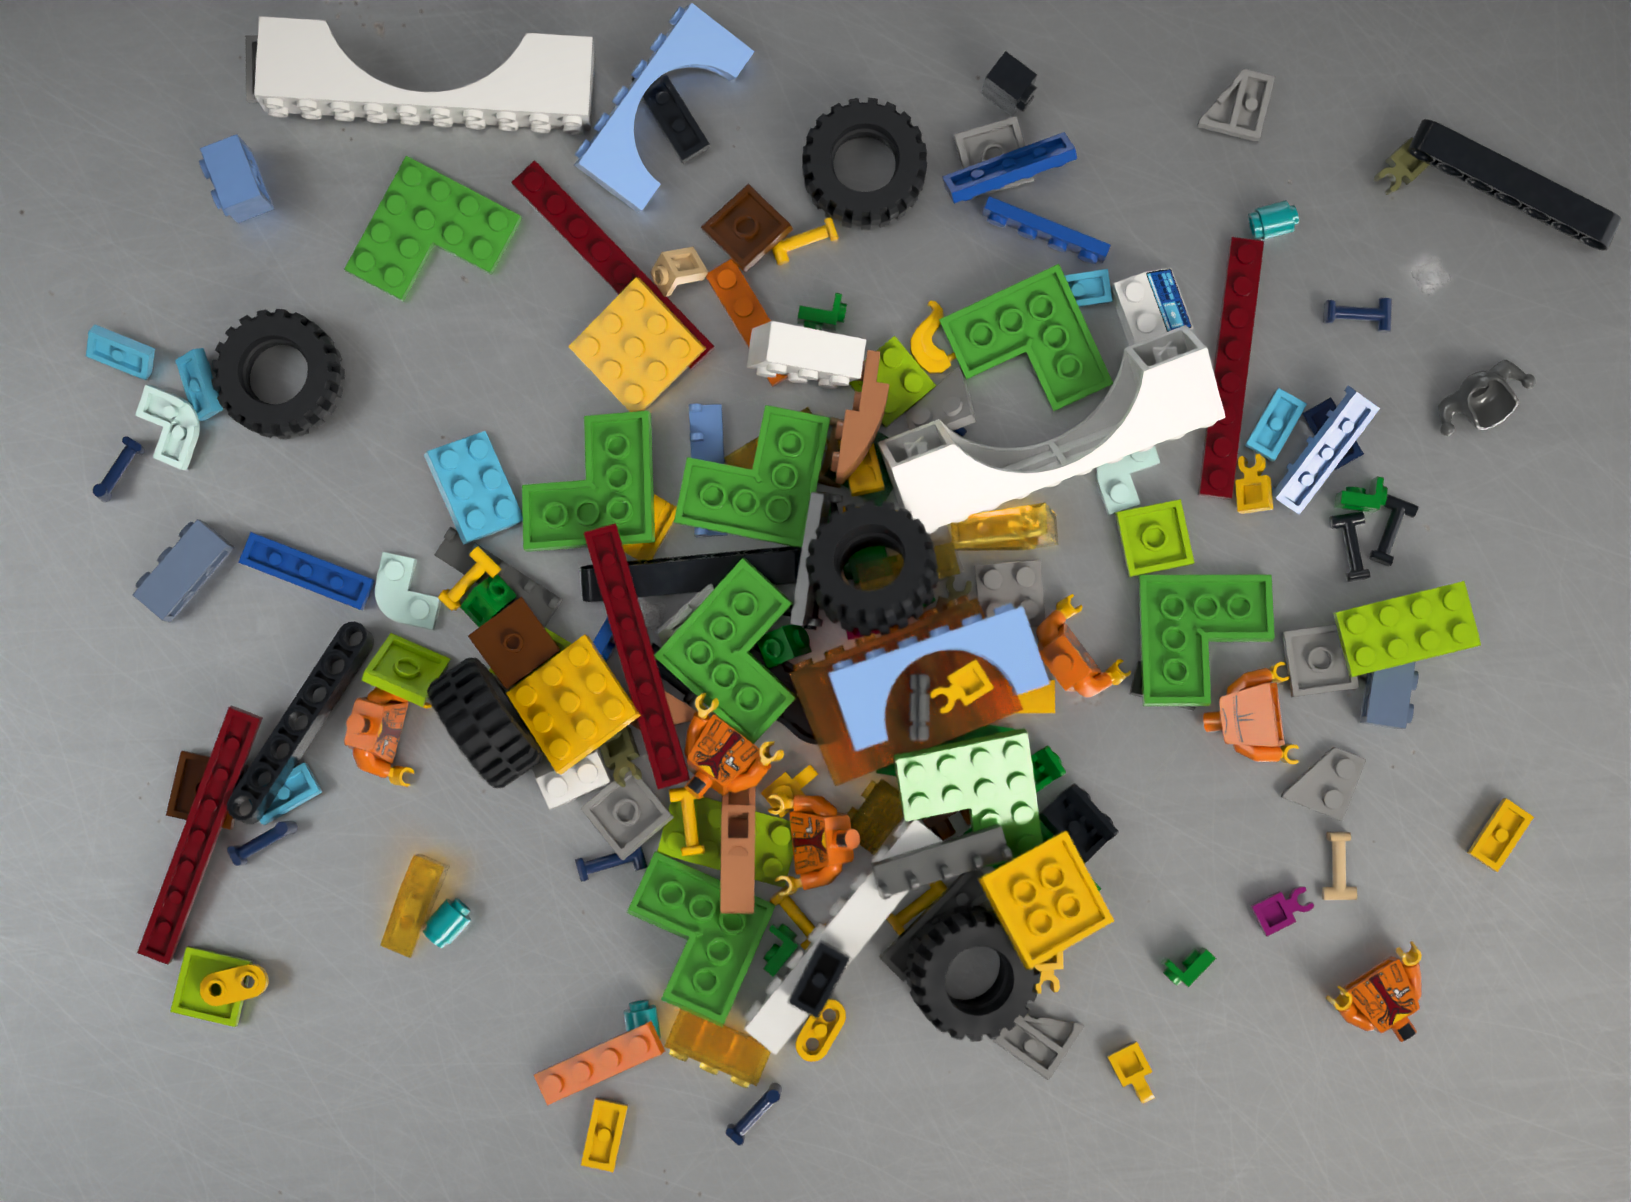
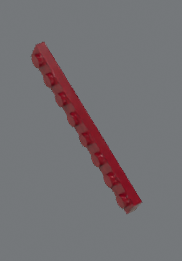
[511,160,715,371]
[1198,237,1264,500]
[583,523,691,790]
[137,705,263,965]

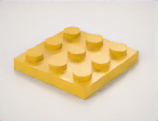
[568,277,706,412]
[506,634,641,775]
[978,831,1114,970]

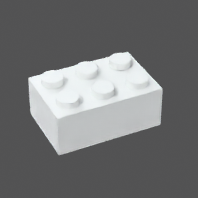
[747,321,866,389]

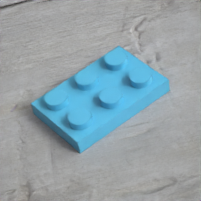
[424,431,523,545]

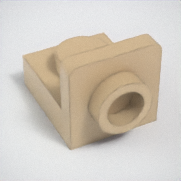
[651,247,708,297]

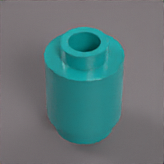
[1248,200,1299,240]
[423,898,472,948]
[623,1000,661,1038]

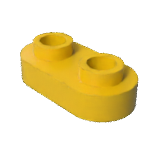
[200,964,269,1006]
[796,998,846,1062]

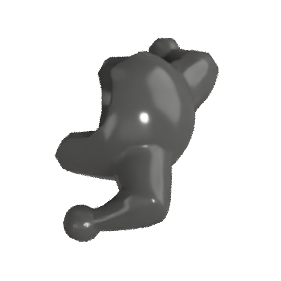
[1438,360,1536,436]

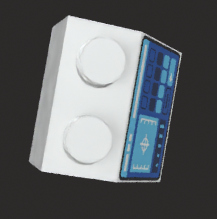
[1111,268,1193,346]

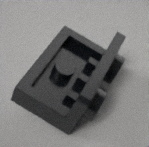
[1039,783,1119,864]

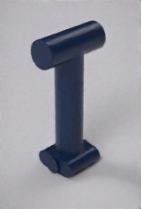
[1323,298,1392,332]
[92,436,145,502]
[227,821,298,866]
[575,846,647,882]
[726,1083,782,1146]

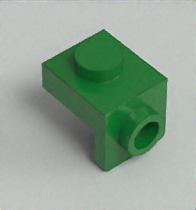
[797,293,847,331]
[757,624,812,668]
[1031,746,1066,793]

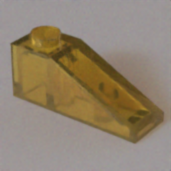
[951,502,1059,551]
[855,542,961,591]
[380,853,450,958]

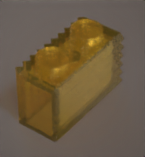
[847,778,903,855]

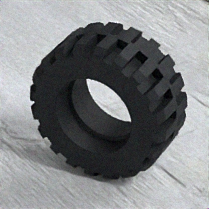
[802,97,928,230]
[211,309,345,439]
[806,500,938,636]
[427,657,543,788]
[906,906,1040,1042]

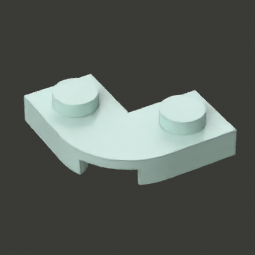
[135,385,200,470]
[1096,445,1161,516]
[375,552,441,630]

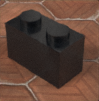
[982,51,1037,117]
[788,939,851,1019]

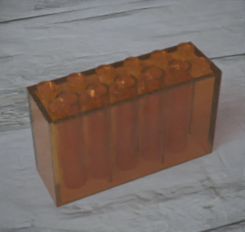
[789,595,1023,787]

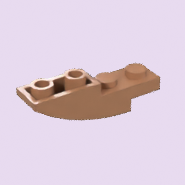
[831,350,889,484]
[720,786,756,914]

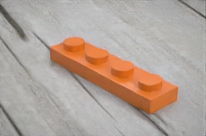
[706,259,788,387]
[533,1021,665,1105]

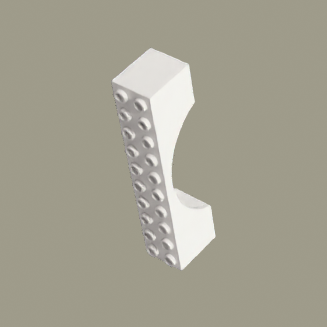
[254,16,595,135]
[878,325,1226,534]

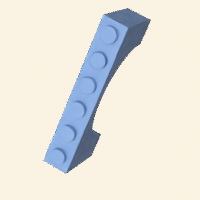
[574,3,755,212]
[828,603,1050,751]

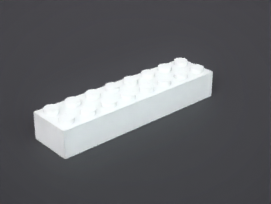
[744,819,942,1055]

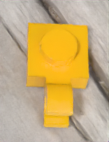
[761,764,818,818]
[1107,1041,1155,1104]

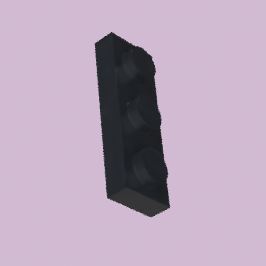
[631,73,710,164]

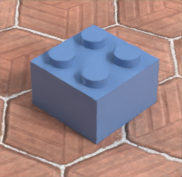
[199,134,274,223]

